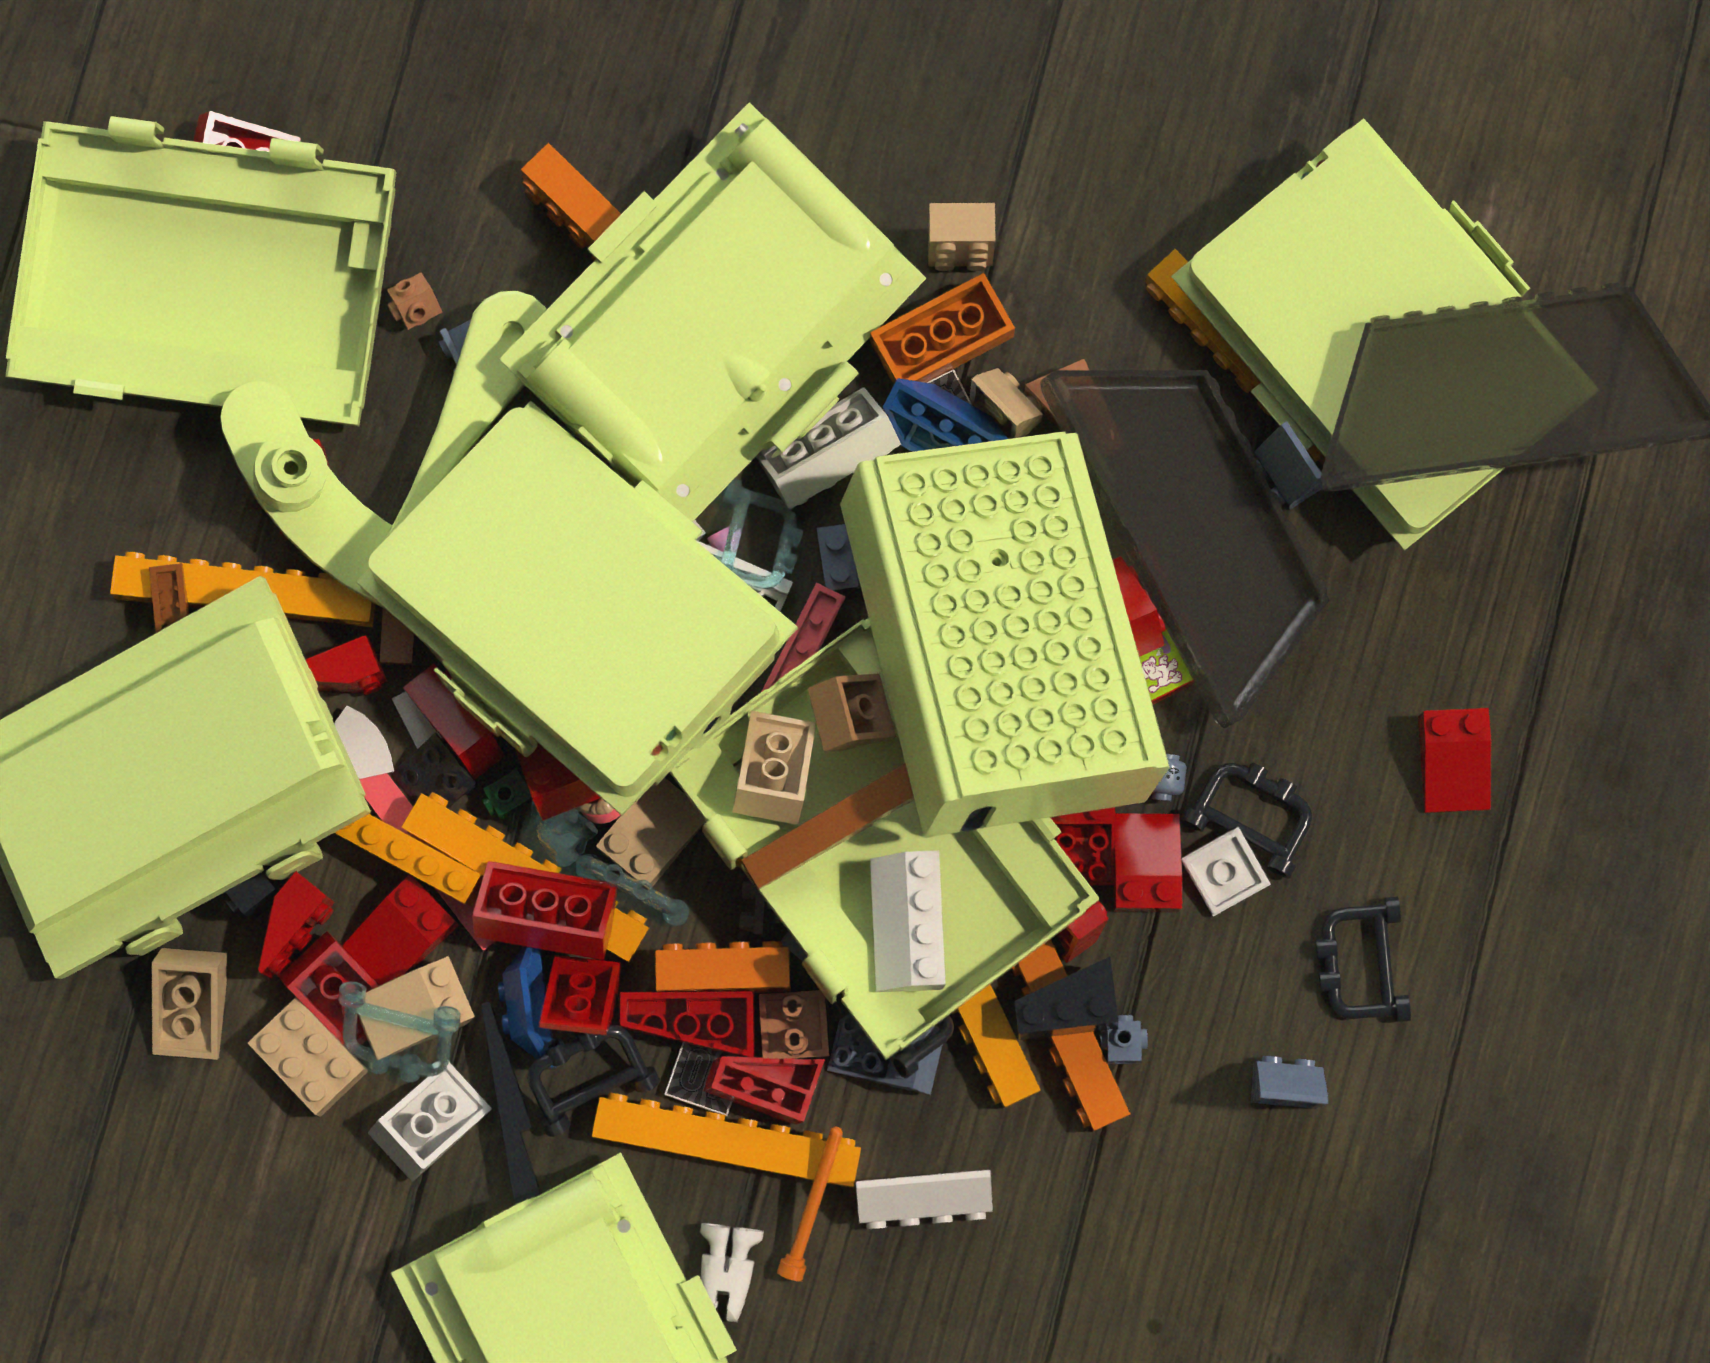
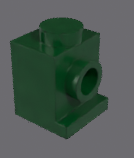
[482,768,533,820]

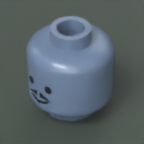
[1152,754,1187,801]

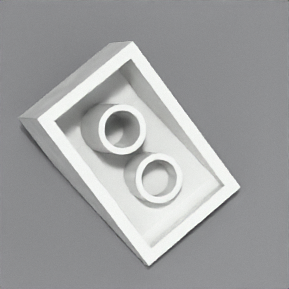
[368,1060,492,1182]

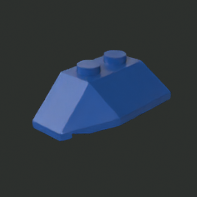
[883,378,1008,452]
[498,946,557,1070]

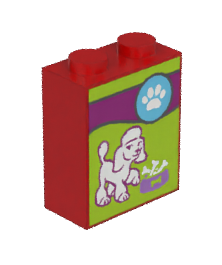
[1139,623,1195,705]

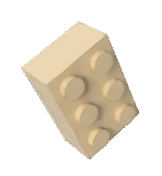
[928,203,995,271]
[248,997,369,1117]

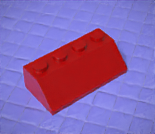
[472,861,618,960]

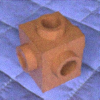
[387,273,442,330]

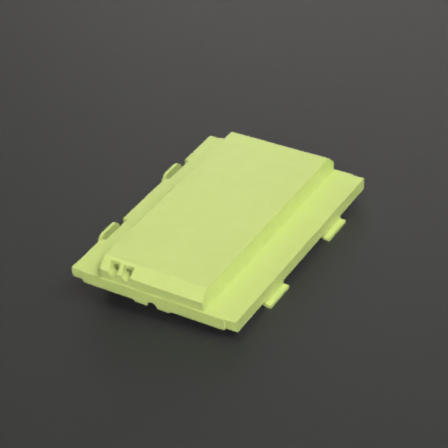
[5,116,396,427]
[0,576,371,979]
[669,618,1099,1060]

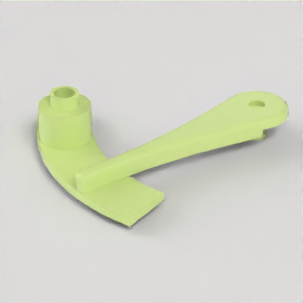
[220,291,547,608]

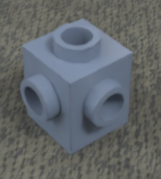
[1100,1015,1148,1064]

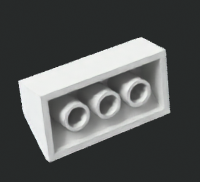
[756,387,901,509]
[870,851,946,992]
[856,1170,993,1229]

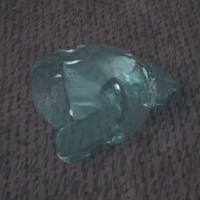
[531,801,598,867]

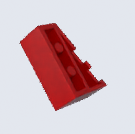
[1112,556,1166,657]
[703,1056,825,1125]

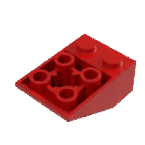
[1050,807,1115,885]
[258,871,335,979]

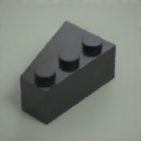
[1015,957,1119,1040]

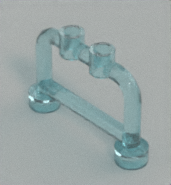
[711,478,803,589]
[576,854,689,927]
[339,982,461,1082]

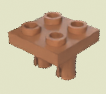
[759,990,829,1059]

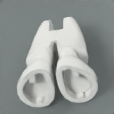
[700,1223,764,1322]

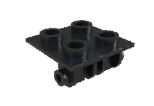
[392,733,476,809]

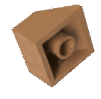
[808,673,896,752]

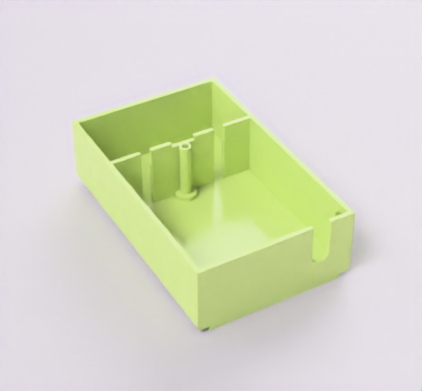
[840,432,1170,837]

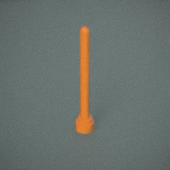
[777,1127,843,1281]

